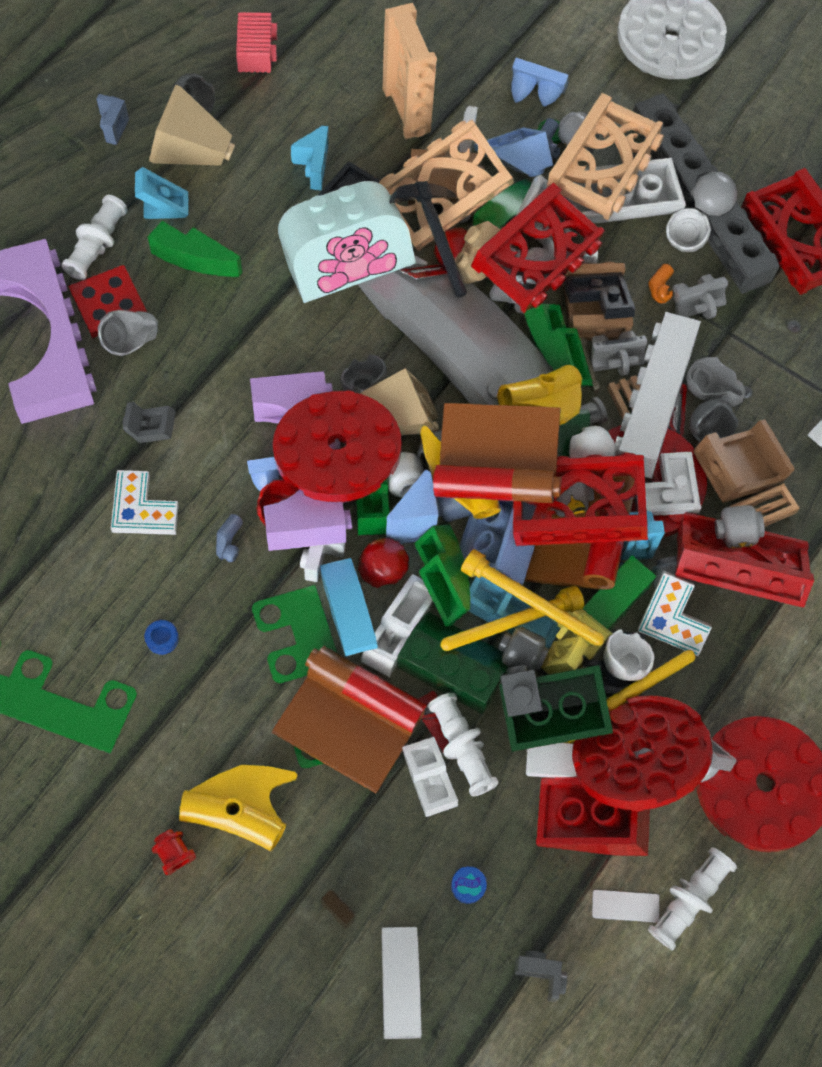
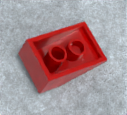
[536,777,650,856]

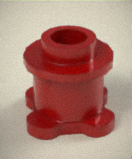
[151,829,196,876]

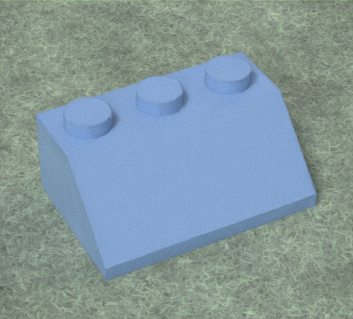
[460,500,537,586]

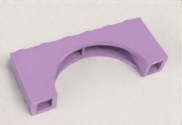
[0,239,97,424]
[250,371,352,551]

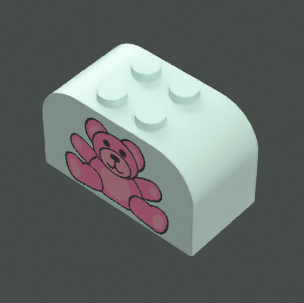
[278,181,416,303]

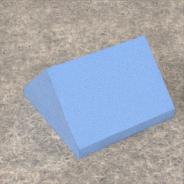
[386,470,438,544]

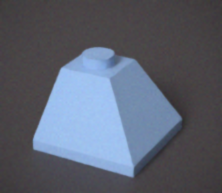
[473,127,553,177]

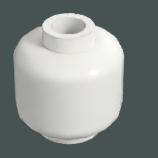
[387,452,424,498]

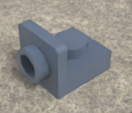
[96,94,129,145]

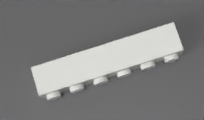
[615,312,701,478]

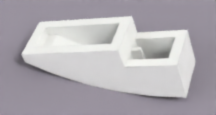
[361,574,434,677]
[382,927,421,1039]

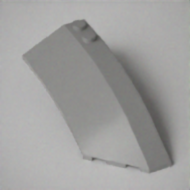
[357,264,554,405]

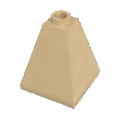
[149,85,235,166]

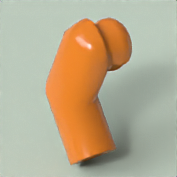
[648,264,674,304]

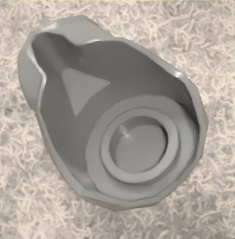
[98,310,158,356]
[686,357,745,408]

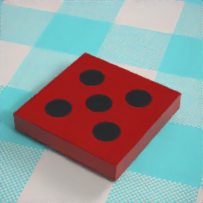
[68,265,147,338]

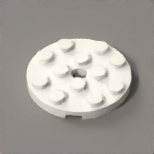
[617,0,727,80]

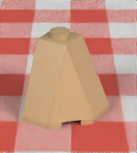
[359,368,439,435]

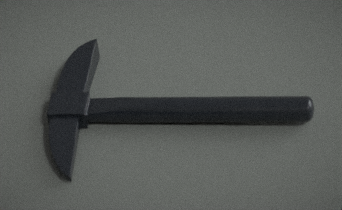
[389,181,467,297]

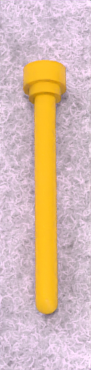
[461,549,604,646]
[440,585,584,651]
[565,650,696,744]

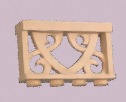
[382,3,437,139]
[546,93,664,220]
[379,119,514,251]

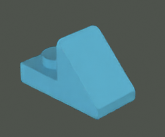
[291,126,329,190]
[135,167,188,219]
[621,511,665,560]

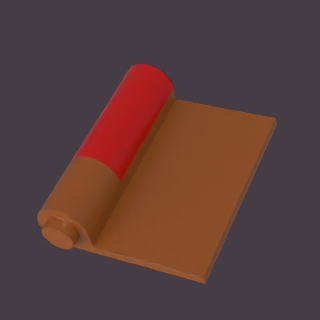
[433,403,561,503]
[524,476,634,589]
[272,646,428,794]

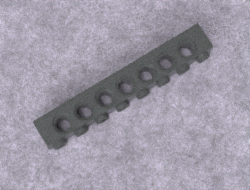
[633,93,779,294]

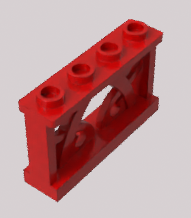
[741,168,822,295]
[471,183,605,313]
[513,453,648,546]
[675,512,814,608]

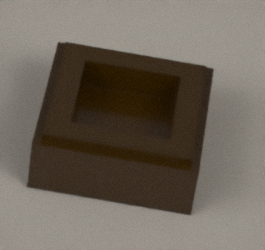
[321,890,355,929]

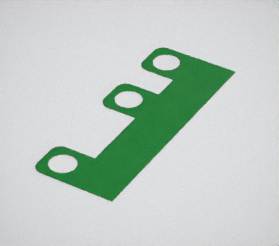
[252,585,337,769]
[0,643,137,754]

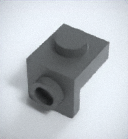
[123,402,176,443]
[500,665,542,717]
[514,951,567,1002]

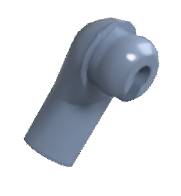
[540,118,560,160]
[216,514,243,562]

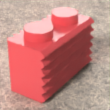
[236,12,277,73]

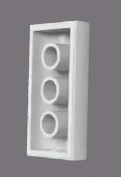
[563,158,686,224]

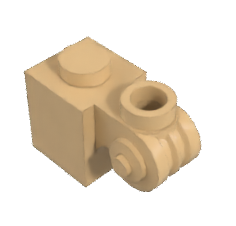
[455,221,513,284]

